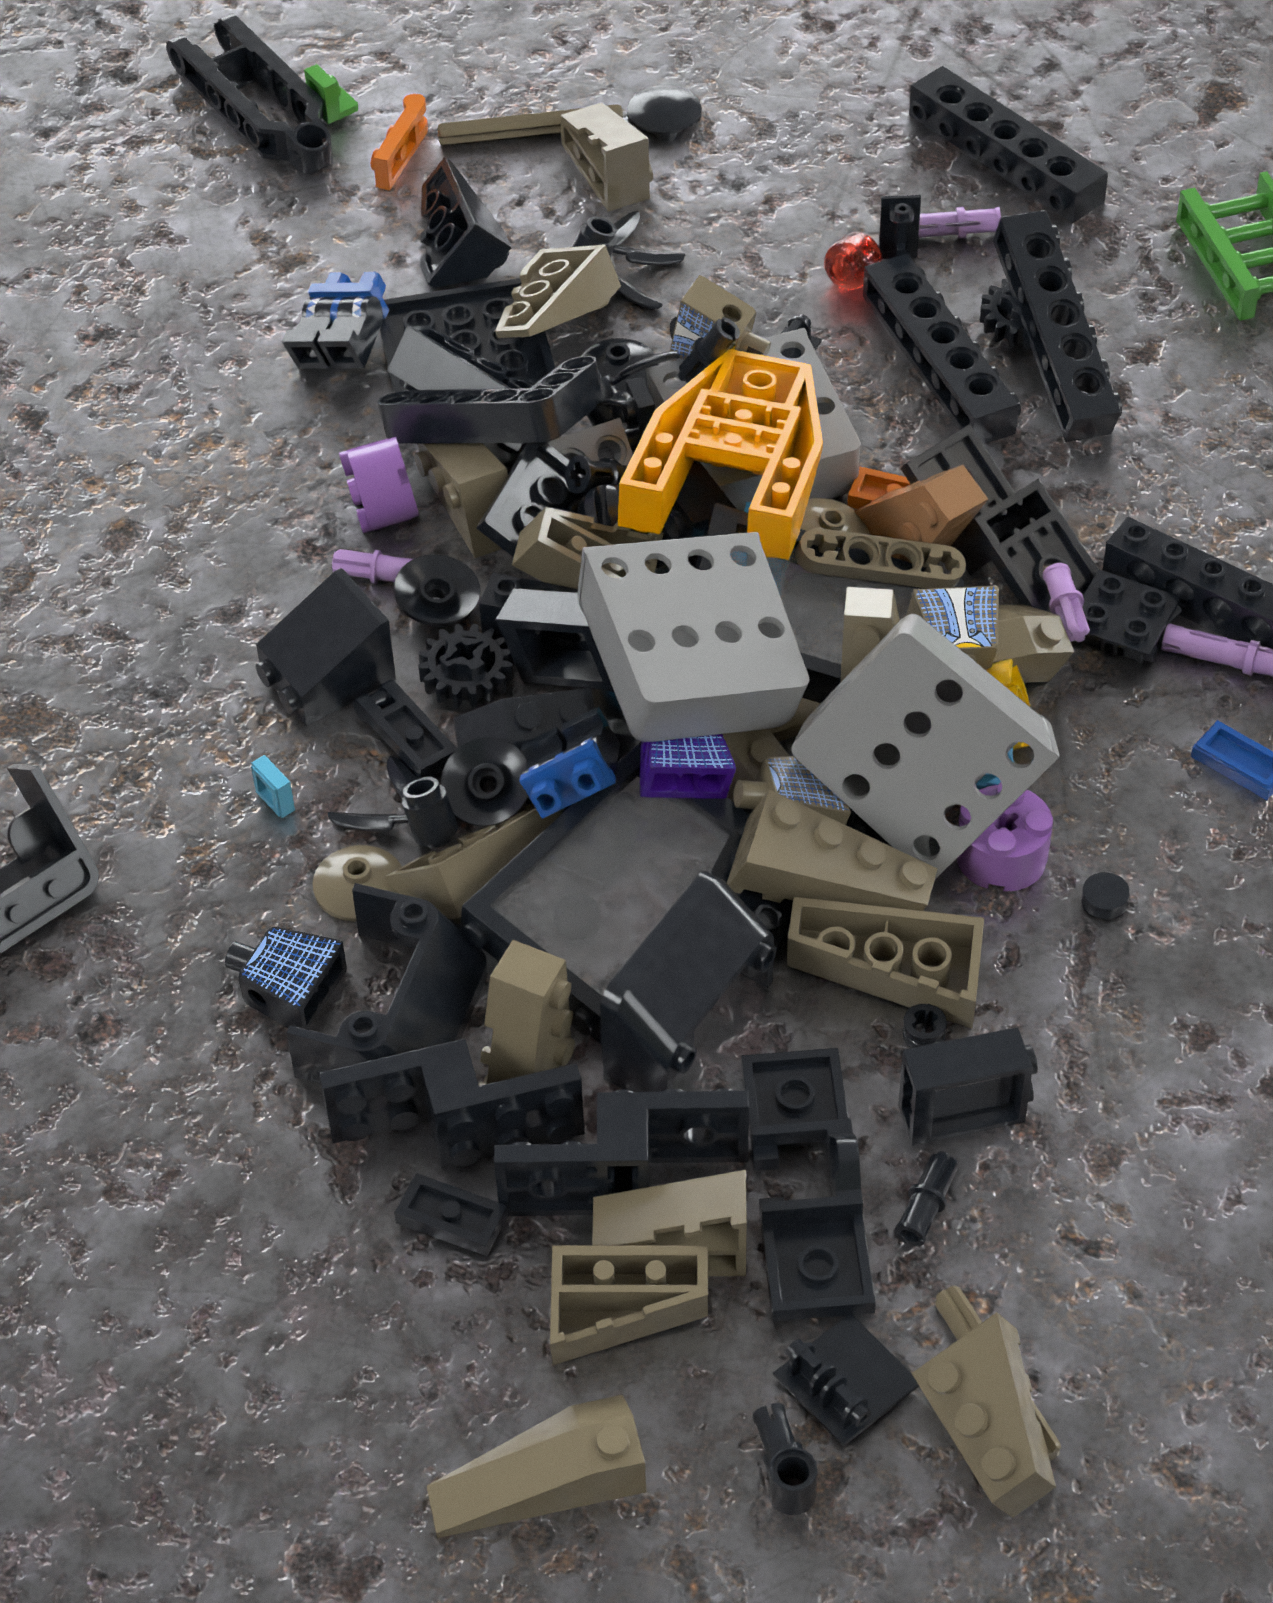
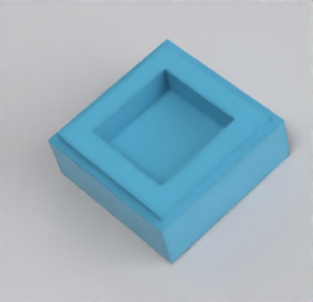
[251,755,295,818]

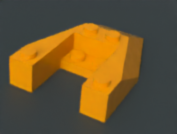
[618,349,823,560]

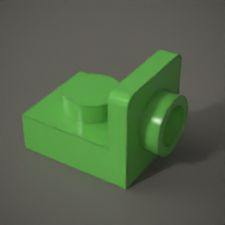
[304,64,359,124]

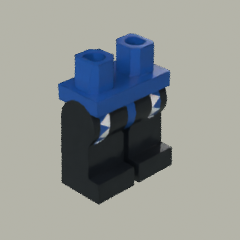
[282,271,389,369]
[519,707,620,819]

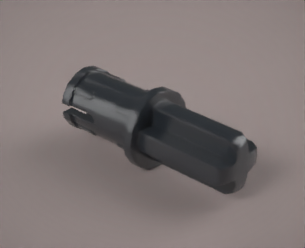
[678,317,740,383]
[894,1151,958,1246]

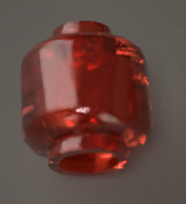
[824,232,882,290]

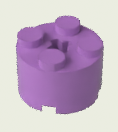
[339,437,419,534]
[957,782,1053,891]

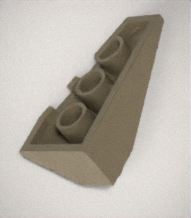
[993,605,1074,683]
[385,802,566,924]
[427,1394,646,1538]

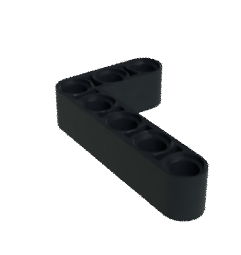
[377,356,605,444]

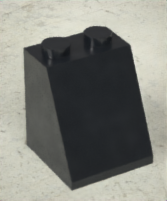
[255,568,396,726]

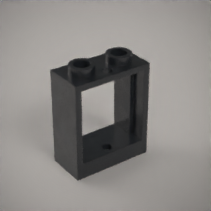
[496,588,613,690]
[898,1027,1038,1146]

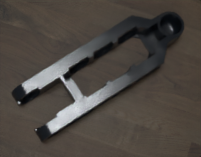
[166,13,333,174]

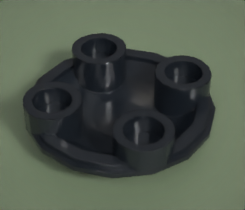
[627,85,702,142]

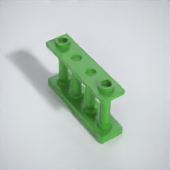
[1176,171,1273,321]

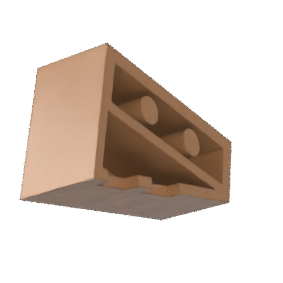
[854,464,988,564]

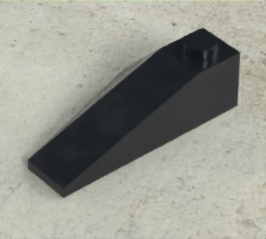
[420,157,512,288]

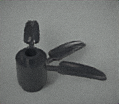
[572,211,686,309]
[586,351,680,426]
[328,756,458,848]

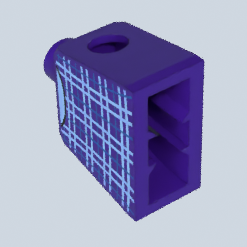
[640,734,736,799]

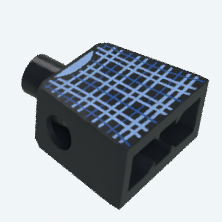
[225,926,347,1030]

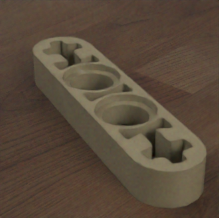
[795,528,966,589]

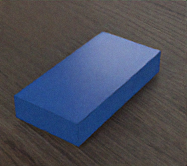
[1191,720,1273,801]

